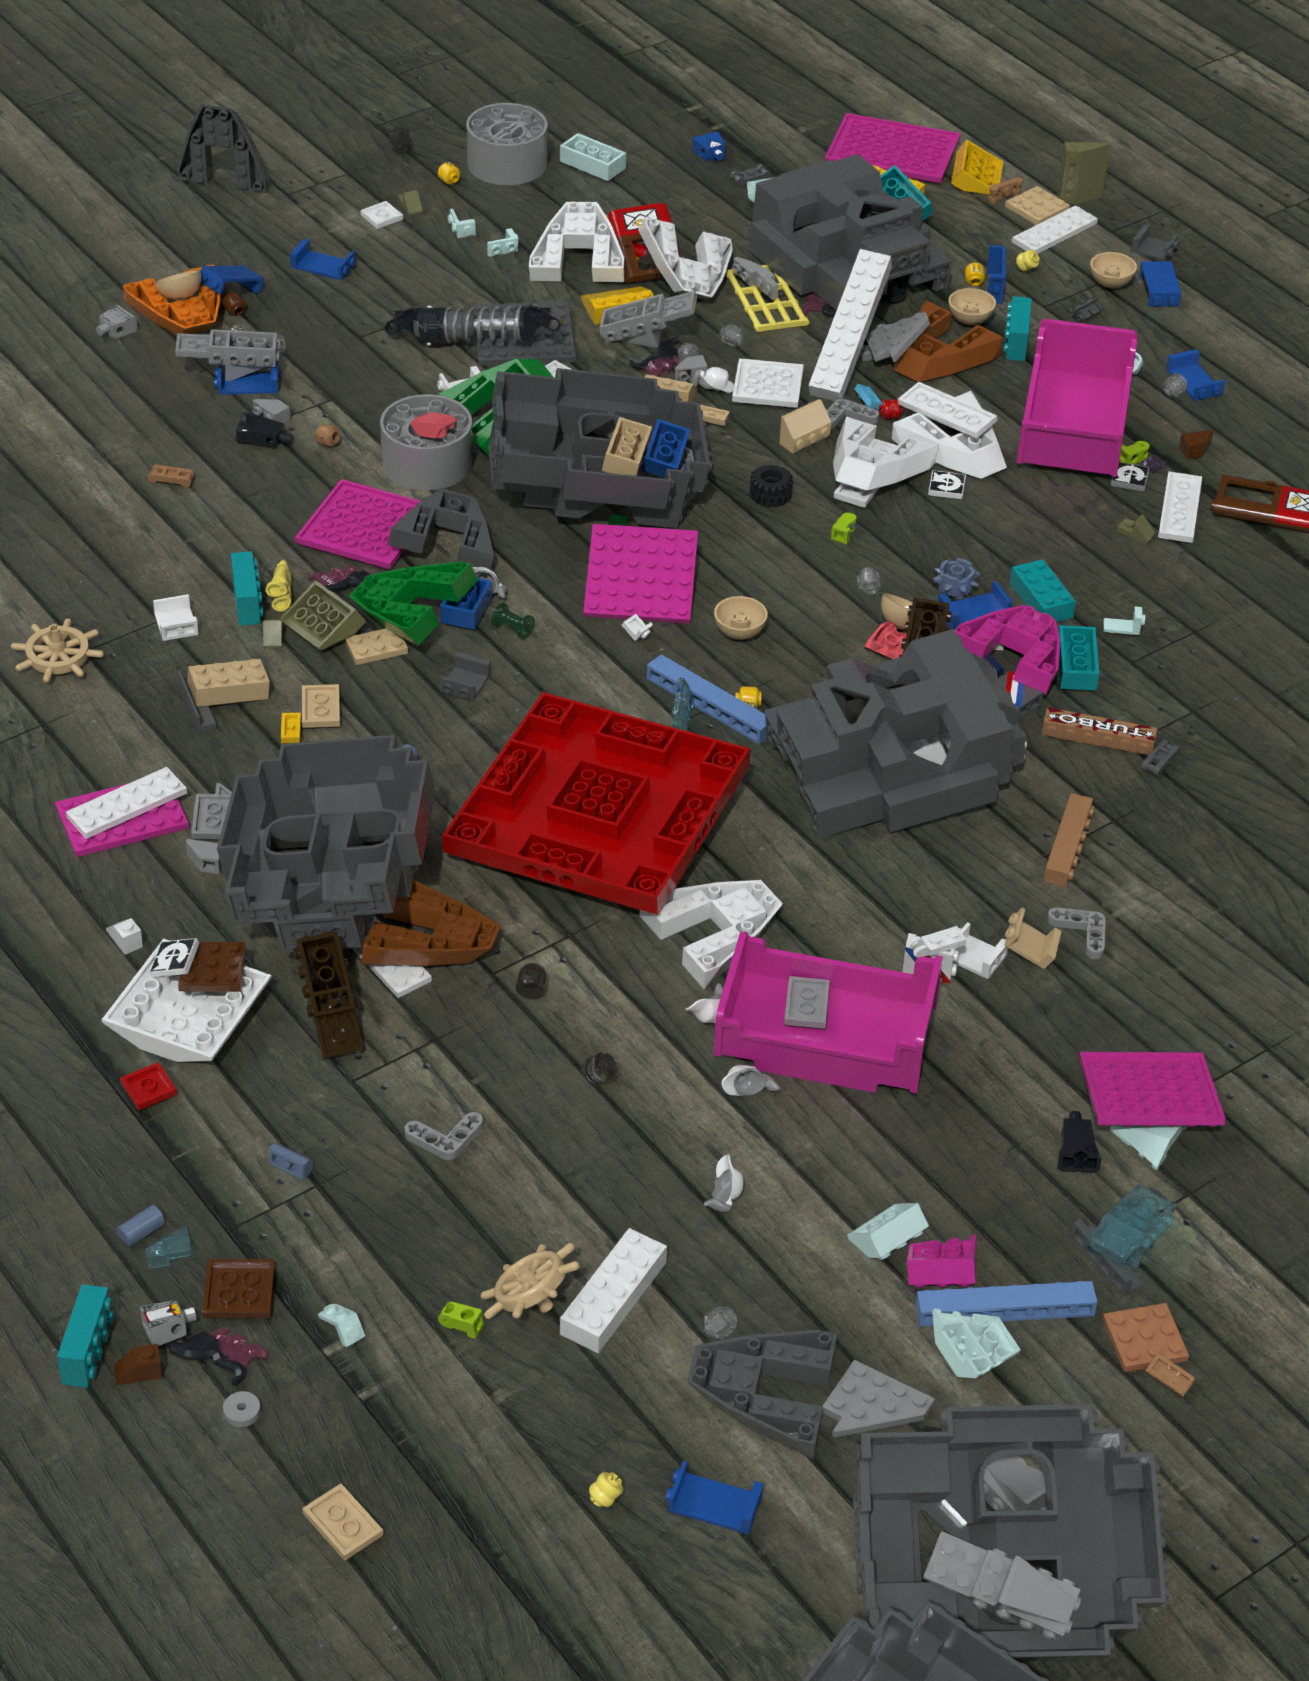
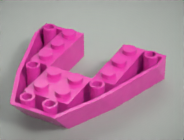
[954,605,1060,695]

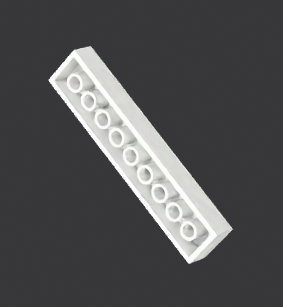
[809,249,892,401]

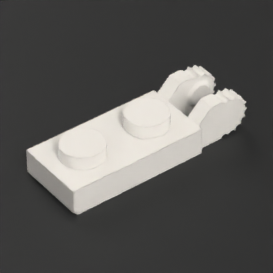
[907,926,966,958]

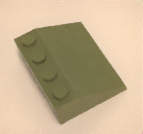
[1057,142,1110,205]
[279,580,366,651]

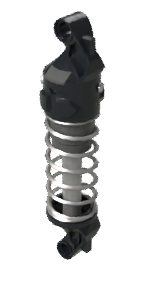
[385,303,564,346]

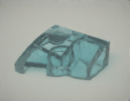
[672,677,694,730]
[145,1226,192,1269]

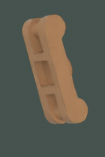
[988,177,1023,203]
[147,465,195,488]

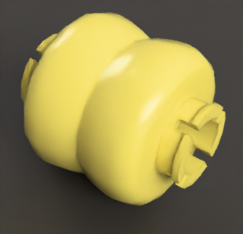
[1016,250,1039,272]
[589,1472,623,1507]

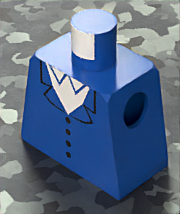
[692,131,725,161]

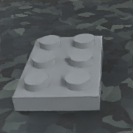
[784,976,830,1029]

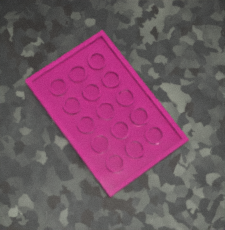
[55,783,189,857]

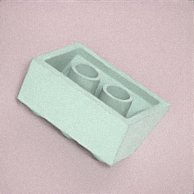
[847,1203,929,1260]

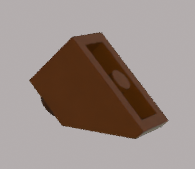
[1179,430,1213,459]
[114,1344,162,1385]

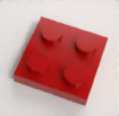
[120,1062,177,1111]

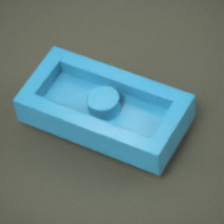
[855,384,882,410]

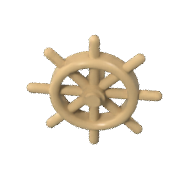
[11,618,104,683]
[481,1243,579,1319]

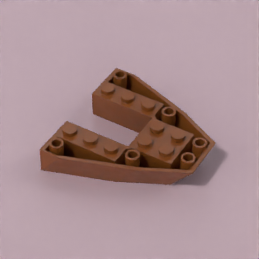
[893,300,1004,382]
[361,880,501,966]

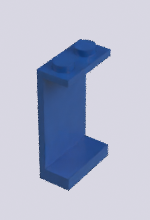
[290,239,357,281]
[987,245,1006,304]
[1139,261,1181,307]
[201,266,265,294]
[1166,349,1225,401]
[215,361,279,394]
[938,581,1012,629]
[665,1461,764,1535]

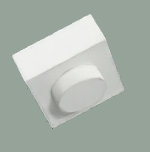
[621,614,653,641]

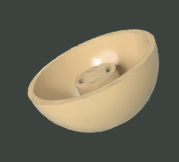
[1090,252,1137,289]
[154,270,201,301]
[949,288,996,326]
[881,593,913,630]
[714,596,768,640]

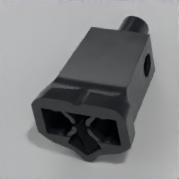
[236,412,294,449]
[1057,1111,1102,1173]

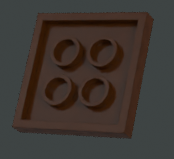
[178,942,246,992]
[202,1259,275,1318]

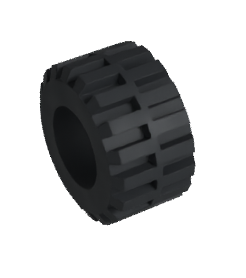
[749,465,793,507]

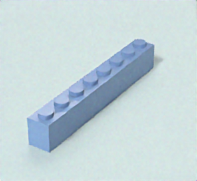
[647,654,767,744]
[915,1281,1097,1326]

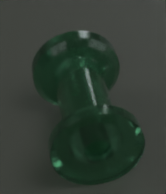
[491,603,535,640]

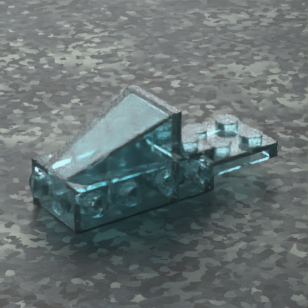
[1086,1184,1177,1270]

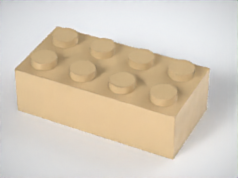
[602,417,652,476]
[187,659,270,707]

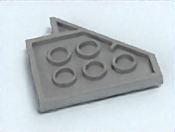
[866,312,930,362]
[191,783,232,839]
[822,1360,935,1437]

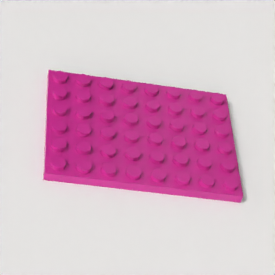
[825,113,961,183]

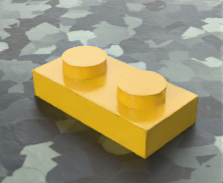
[281,713,301,743]

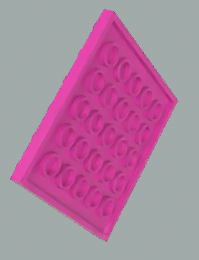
[295,479,421,569]
[583,524,698,624]
[1079,1052,1225,1127]

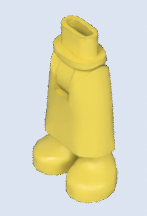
[266,560,292,611]

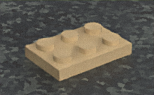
[345,629,408,665]
[302,684,340,728]
[302,1484,383,1561]

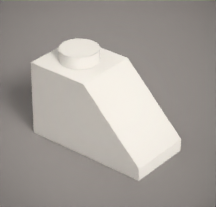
[106,918,143,955]

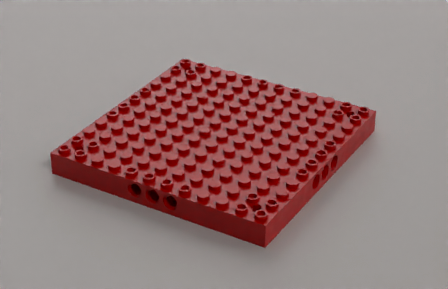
[442,692,750,915]

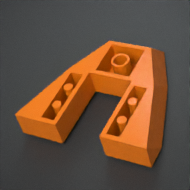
[123,264,220,334]

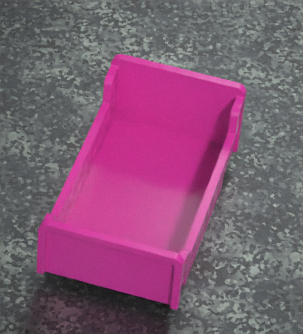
[1017,319,1138,477]
[714,931,943,1093]

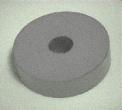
[223,1391,261,1427]

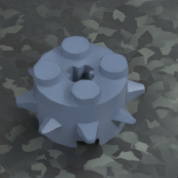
[933,558,980,599]

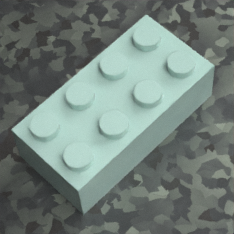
[560,133,626,181]

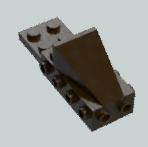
[897,598,952,688]
[293,931,364,1060]

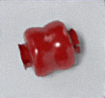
[879,399,903,420]

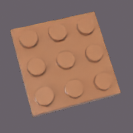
[1102,1303,1189,1372]

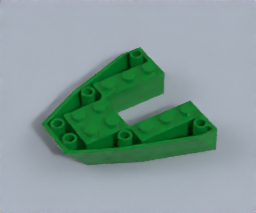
[439,358,553,457]
[349,562,478,646]

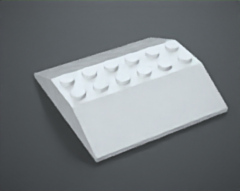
[102,939,272,1062]

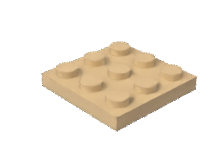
[1005,186,1070,225]

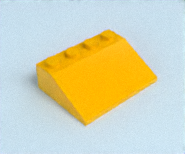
[951,139,1003,195]
[581,286,654,325]

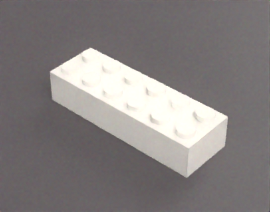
[560,1228,667,1354]

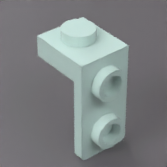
[448,209,476,238]
[487,228,519,257]
[1104,607,1145,635]
[318,1304,365,1347]

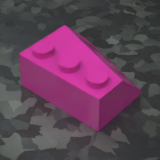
[907,1235,977,1287]

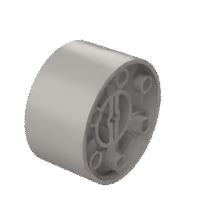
[466,103,548,185]
[380,394,473,490]

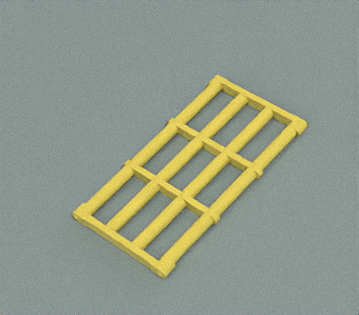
[725,265,810,332]

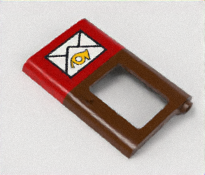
[607,203,683,283]
[1210,474,1309,533]

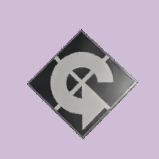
[1111,462,1149,491]

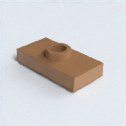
[1145,1353,1196,1398]

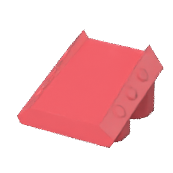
[410,412,457,439]
[864,622,907,659]

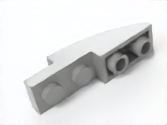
[733,257,779,300]

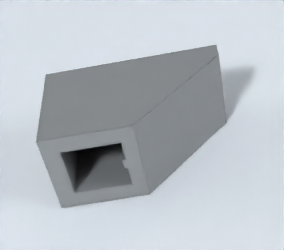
[674,355,707,382]
[253,399,290,424]
[186,839,222,874]

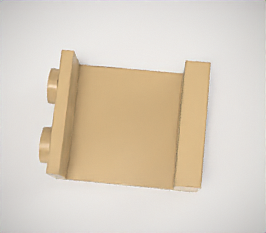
[1005,908,1061,969]

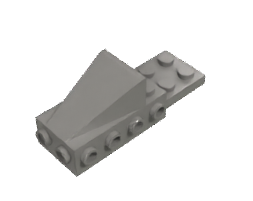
[600,291,697,348]
[175,329,280,381]
[984,1456,1047,1511]
[923,1531,1082,1640]

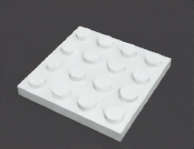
[732,358,804,408]

